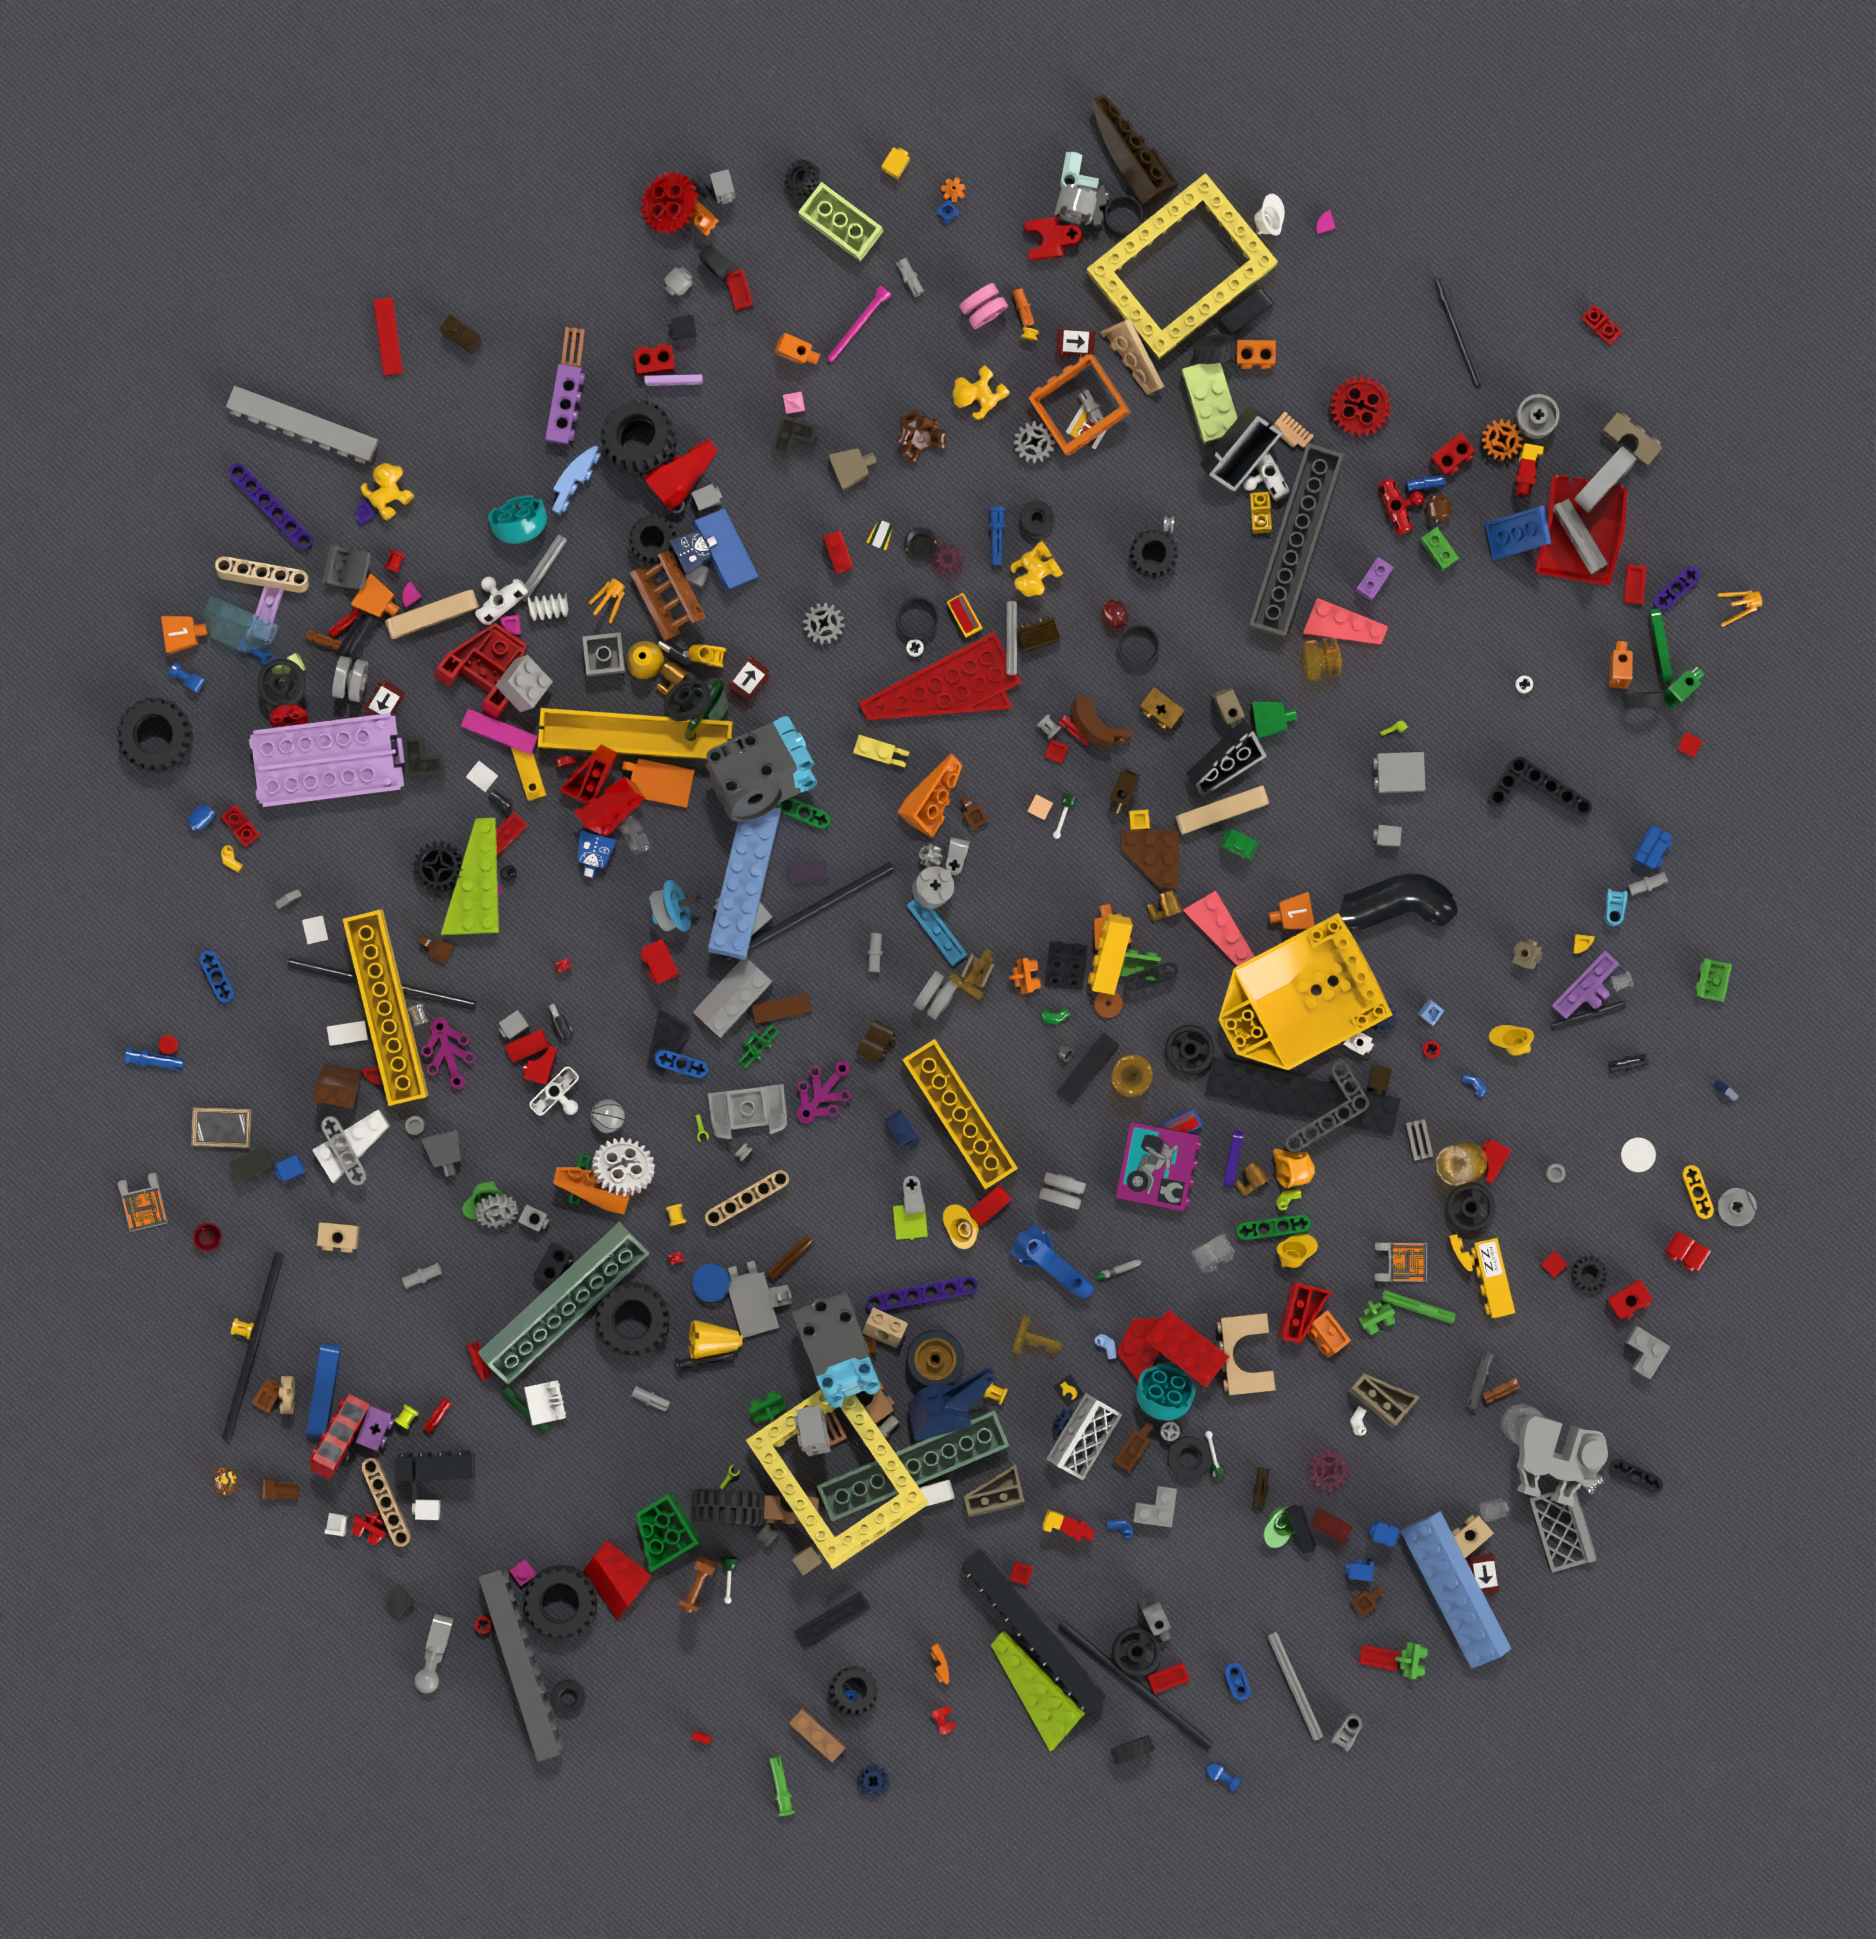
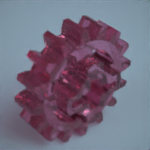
[1308,1449,1350,1491]

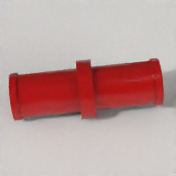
[466,1341,491,1381]

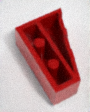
[558,744,618,805]
[1277,1281,1332,1343]

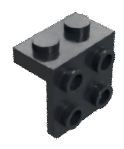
[1045,941,1088,990]

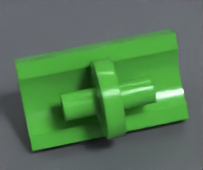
[1358,1300,1395,1335]
[1395,1642,1428,1679]

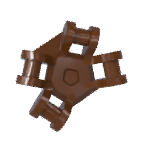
[897,410,947,464]

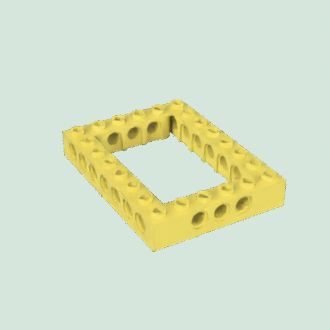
[1086,173,1278,361]
[746,1390,929,1569]

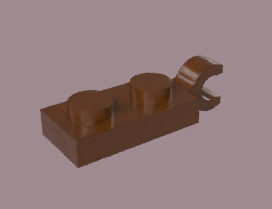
[1113,1421,1153,1472]

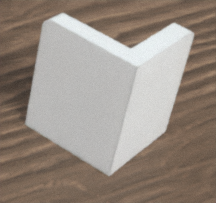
[324,1513,349,1536]

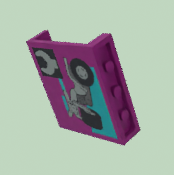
[1115,1122,1201,1211]

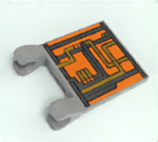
[118,1173,168,1232]
[1374,1243,1427,1282]

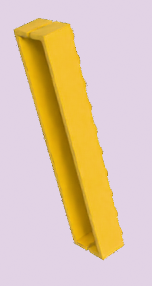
[538,708,733,760]

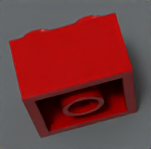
[640,939,680,985]

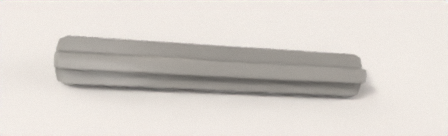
[518,535,567,602]
[1006,601,1017,675]

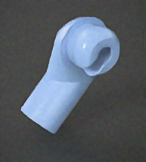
[1095,1334,1117,1359]

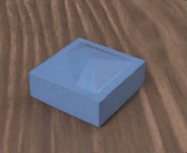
[1418,999,1444,1026]

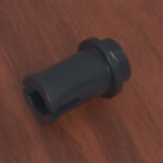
[691,175,713,199]
[488,789,513,813]

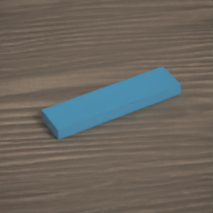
[906,899,968,966]

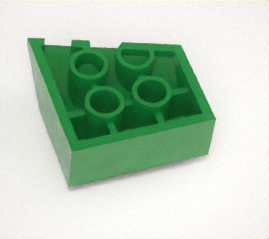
[636,1491,702,1573]

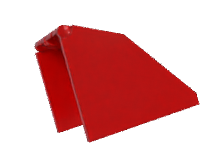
[1535,474,1628,586]

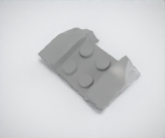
[707,1084,787,1139]

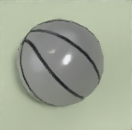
[591,1099,625,1133]

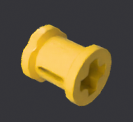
[665,1204,686,1226]
[231,1318,254,1340]
[983,1383,1008,1405]

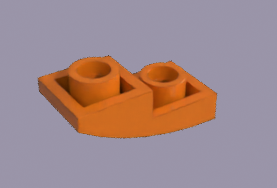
[930,1642,949,1684]

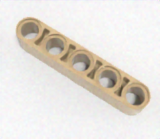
[215,557,309,593]
[385,589,479,639]
[1175,786,1270,835]
[705,1170,789,1226]
[362,1458,411,1547]

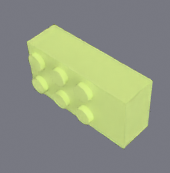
[798,182,883,262]
[1181,363,1237,445]

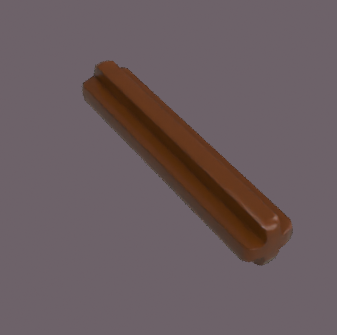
[767,1235,813,1280]

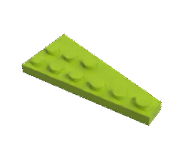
[441,818,499,935]
[991,1631,1085,1752]

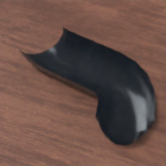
[1340,873,1457,932]

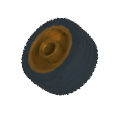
[906,1330,964,1387]

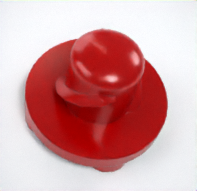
[269,698,308,728]

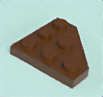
[1121,830,1179,889]

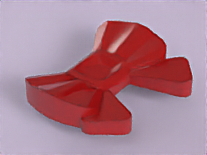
[931,1706,956,1735]

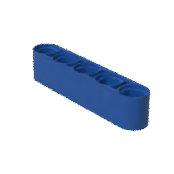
[306,1343,341,1438]

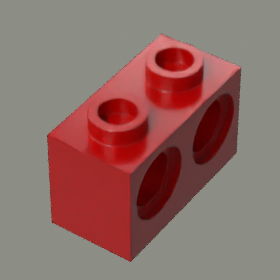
[634,343,676,376]
[1430,432,1475,476]

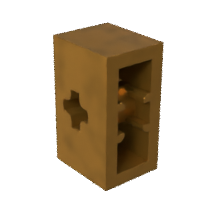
[1140,688,1184,730]

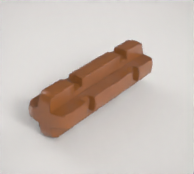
[305,630,342,651]
[1483,1379,1520,1404]

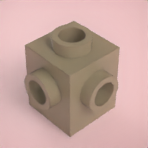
[1512,939,1542,969]

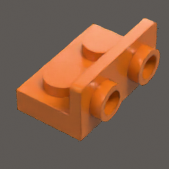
[1307,1310,1351,1358]

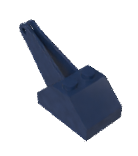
[907,1368,995,1442]

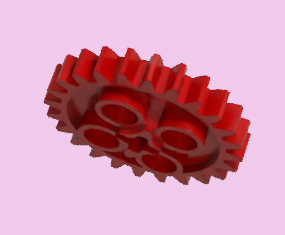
[640,171,699,234]
[1329,375,1392,438]

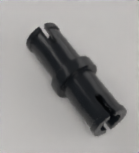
[1608,1053,1649,1073]

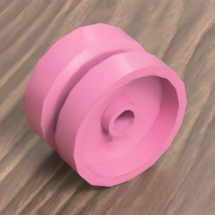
[959,283,1008,329]

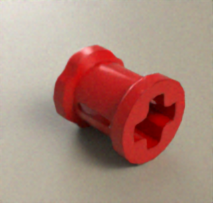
[383,549,406,573]

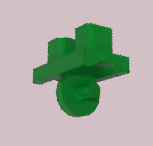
[749,1391,787,1424]

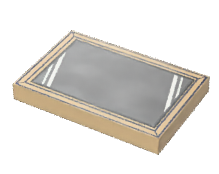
[191,1108,251,1148]

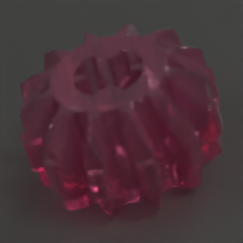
[932,543,964,576]

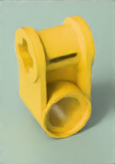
[688,645,726,668]

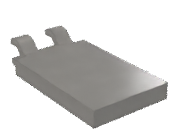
[728,1261,779,1338]

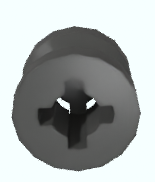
[755,1523,779,1548]

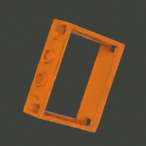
[1028,354,1132,456]

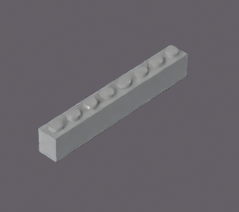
[226,386,379,464]

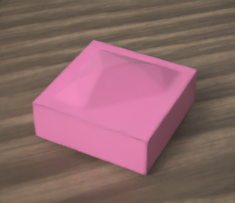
[783,391,805,414]

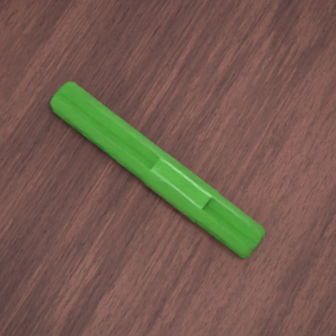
[1381,1290,1456,1324]

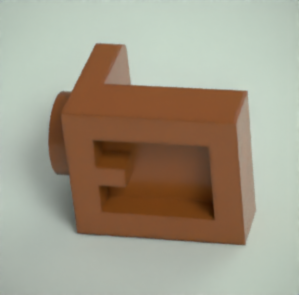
[252,1379,281,1413]

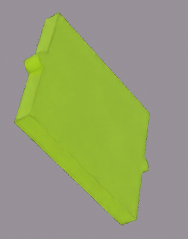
[893,1203,928,1240]

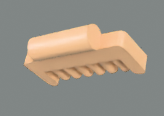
[1275,412,1313,448]

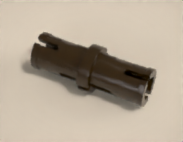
[1252,1467,1270,1507]

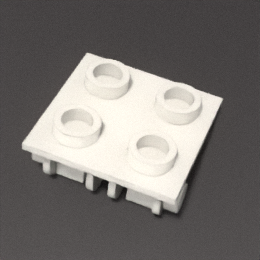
[524,1380,566,1425]

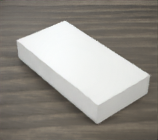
[327,1021,368,1046]

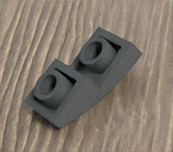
[1091,185,1109,228]

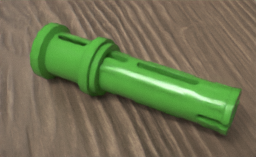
[769,1756,795,1817]

